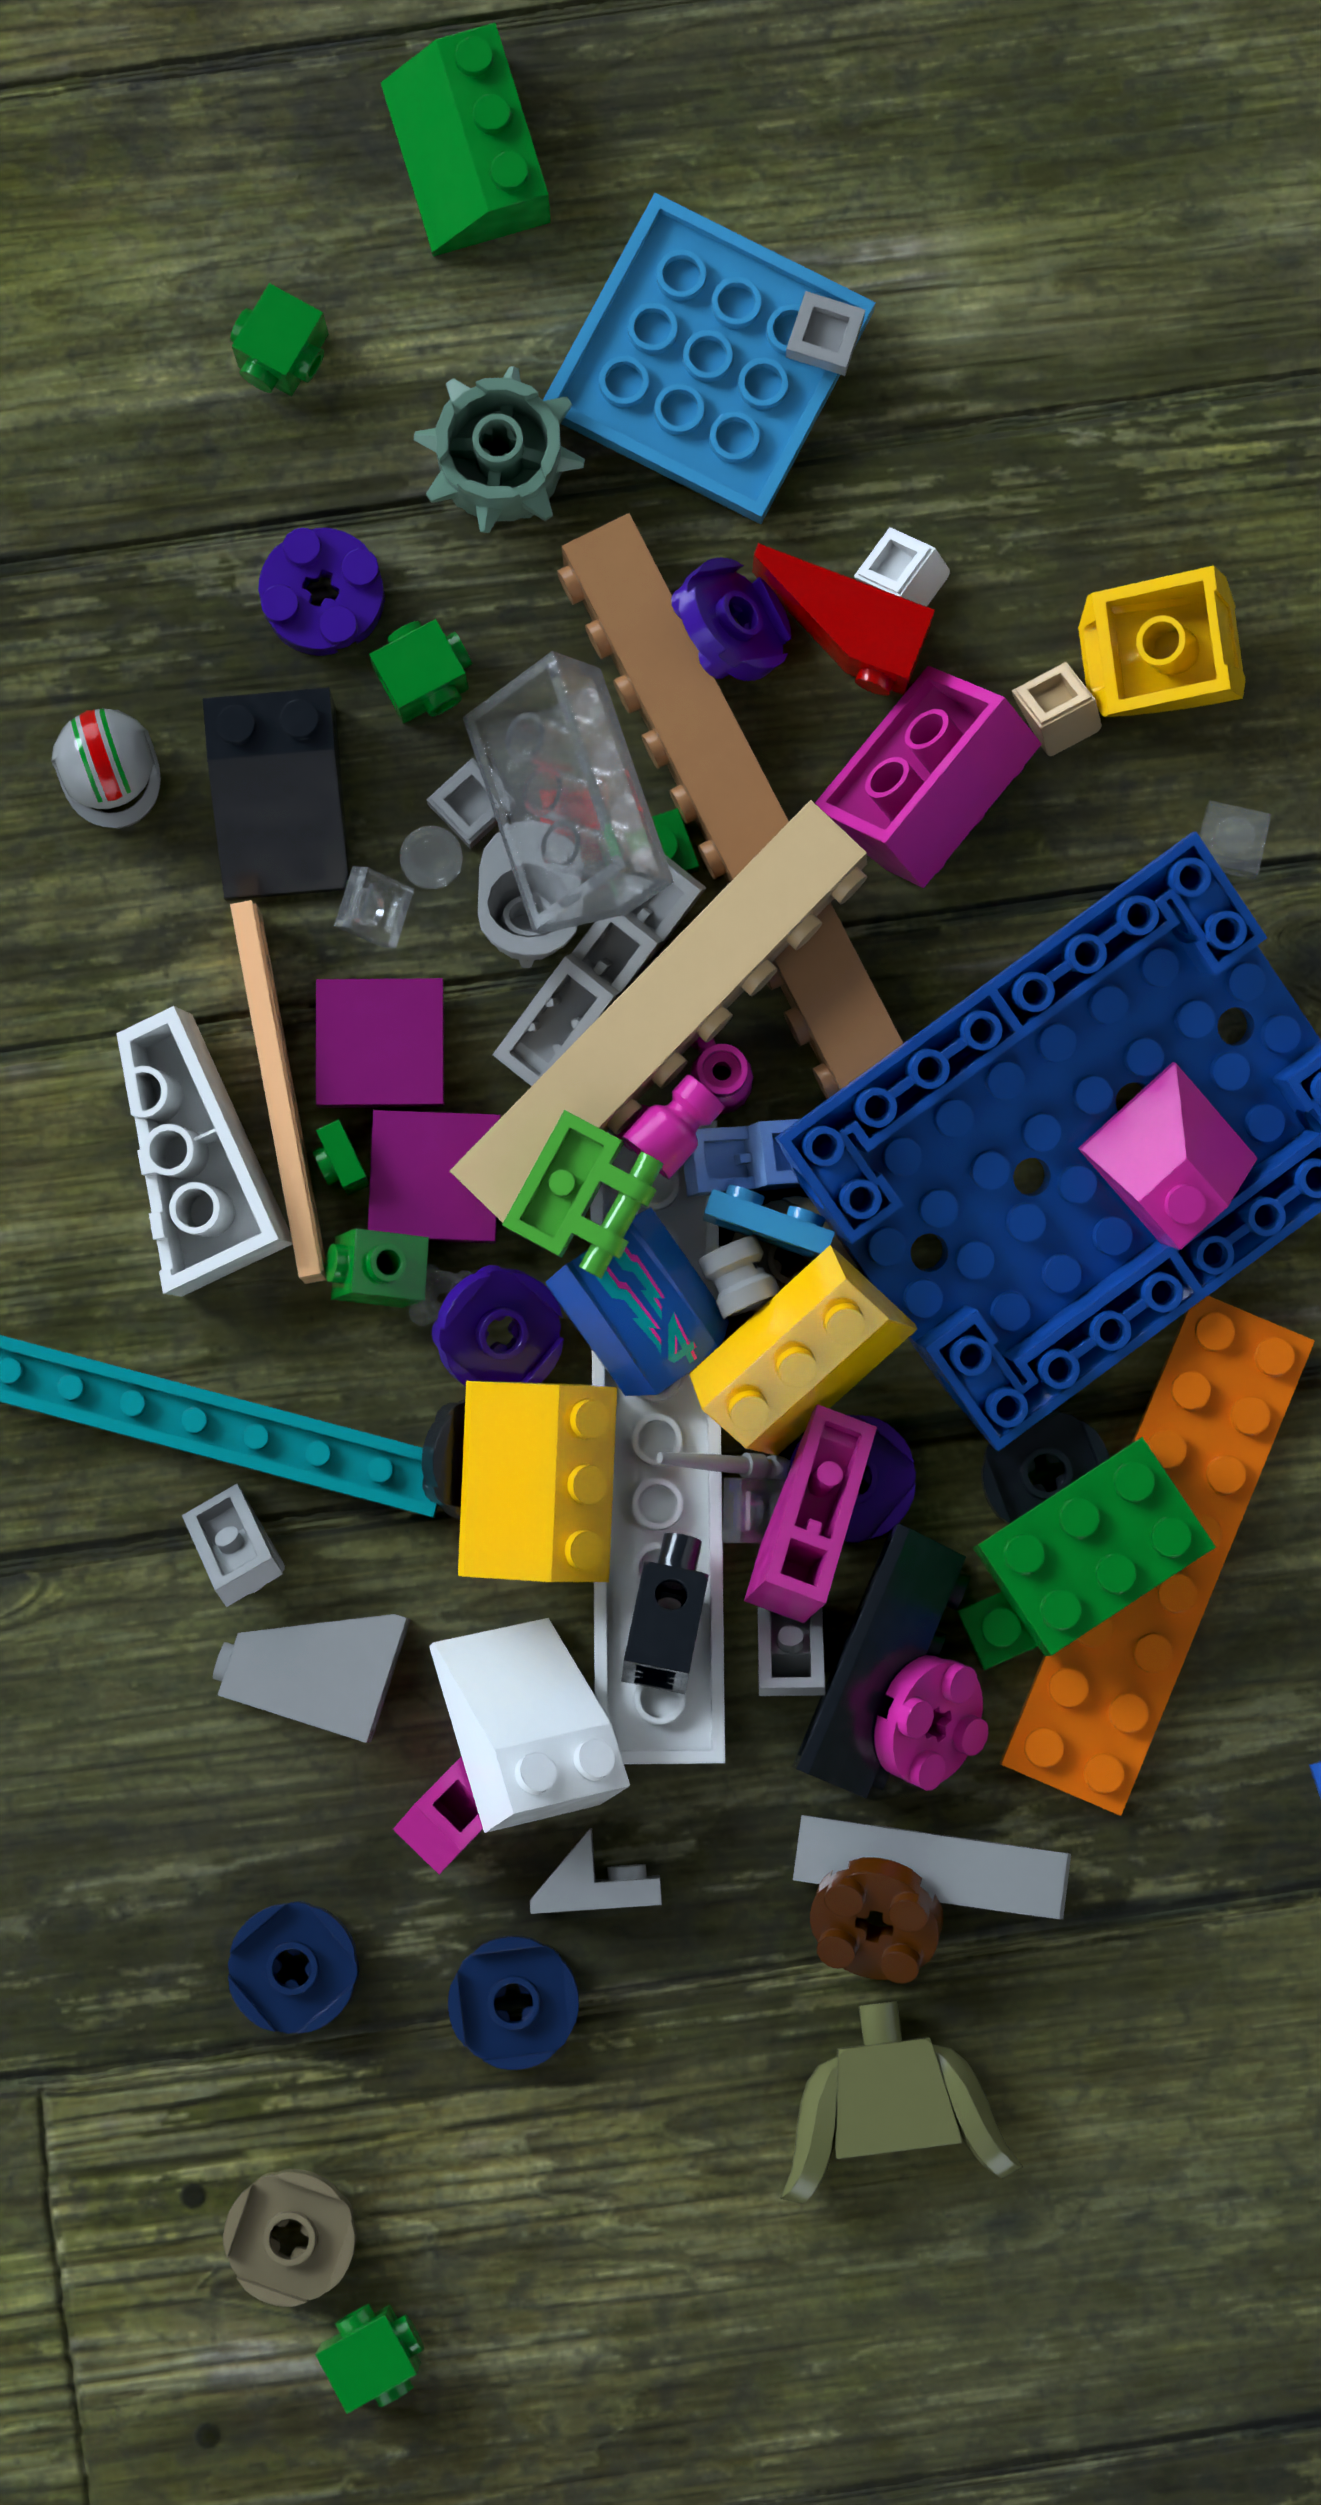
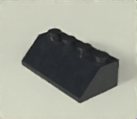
[792,1524,971,1799]

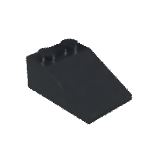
[203,687,351,901]

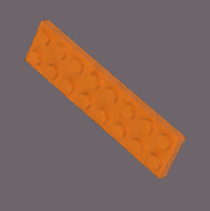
[999,1296,1315,1816]

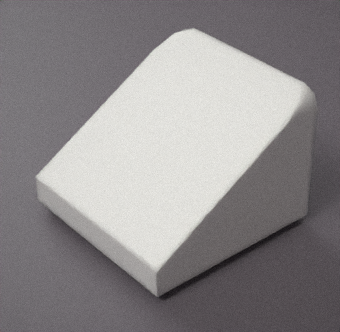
[854,527,950,607]

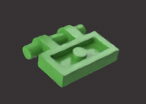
[502,1110,663,1279]

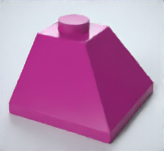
[1078,1062,1258,1250]

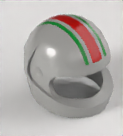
[51,708,161,829]

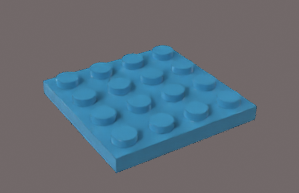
[543,193,876,524]

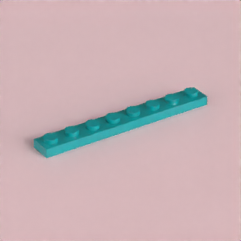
[0,1335,438,1518]

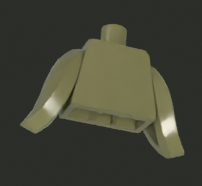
[780,2001,1023,2204]

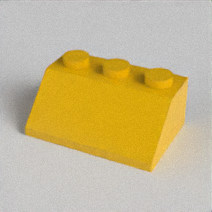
[689,1245,917,1455]
[458,1381,617,1582]

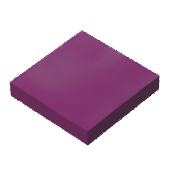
[316,978,444,1108]
[368,1110,501,1244]

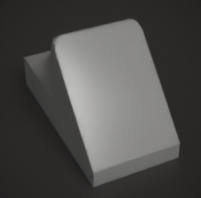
[182,1483,285,1607]
[757,1606,825,1696]
[530,1828,662,1914]

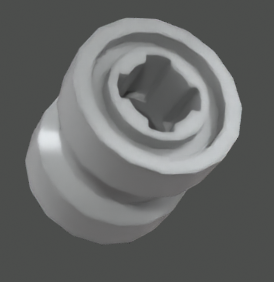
[698,1235,780,1320]

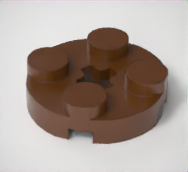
[810,1857,943,1984]

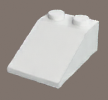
[429,1618,630,1833]

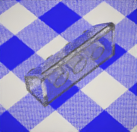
[463,651,674,934]

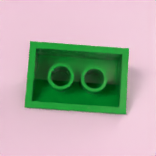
[381,22,551,257]

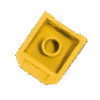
[1078,565,1246,717]

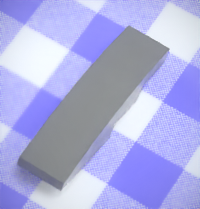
[493,849,706,1086]
[793,1815,1071,1919]

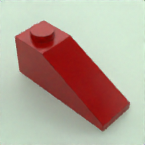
[752,543,935,696]

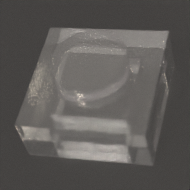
[1200,800,1271,880]
[334,866,414,949]
[723,1478,786,1544]

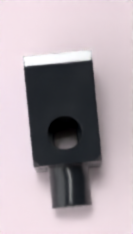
[621,1533,709,1694]

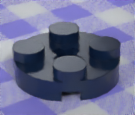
[228,1901,360,2034]
[448,1935,579,2070]

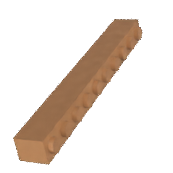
[557,513,904,1099]

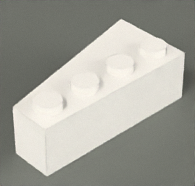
[116,1006,293,1297]

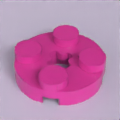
[874,1655,989,1791]

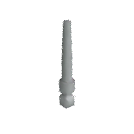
[656,1452,790,1481]

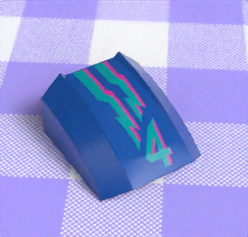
[545,1207,730,1396]

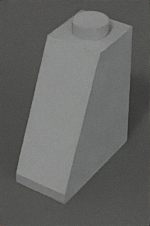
[213,1614,411,1743]

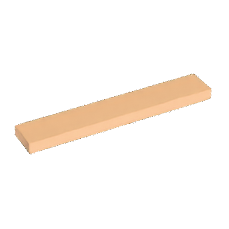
[230,900,326,1284]

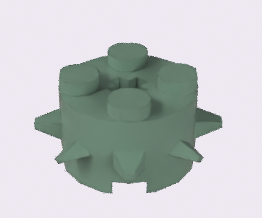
[414,366,585,533]

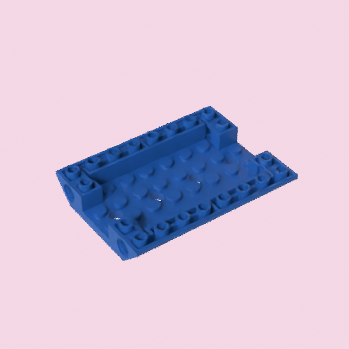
[775,832,1321,1451]

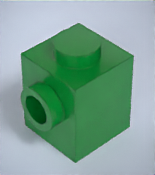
[230,283,329,397]
[369,619,472,724]
[325,1228,429,1308]
[315,2304,424,2414]

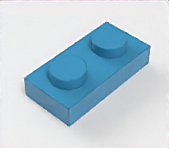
[703,1184,835,1260]

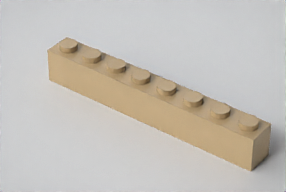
[450,800,867,1223]

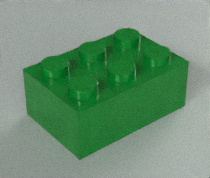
[973,1437,1216,1657]

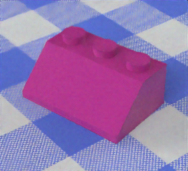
[815,666,1042,888]

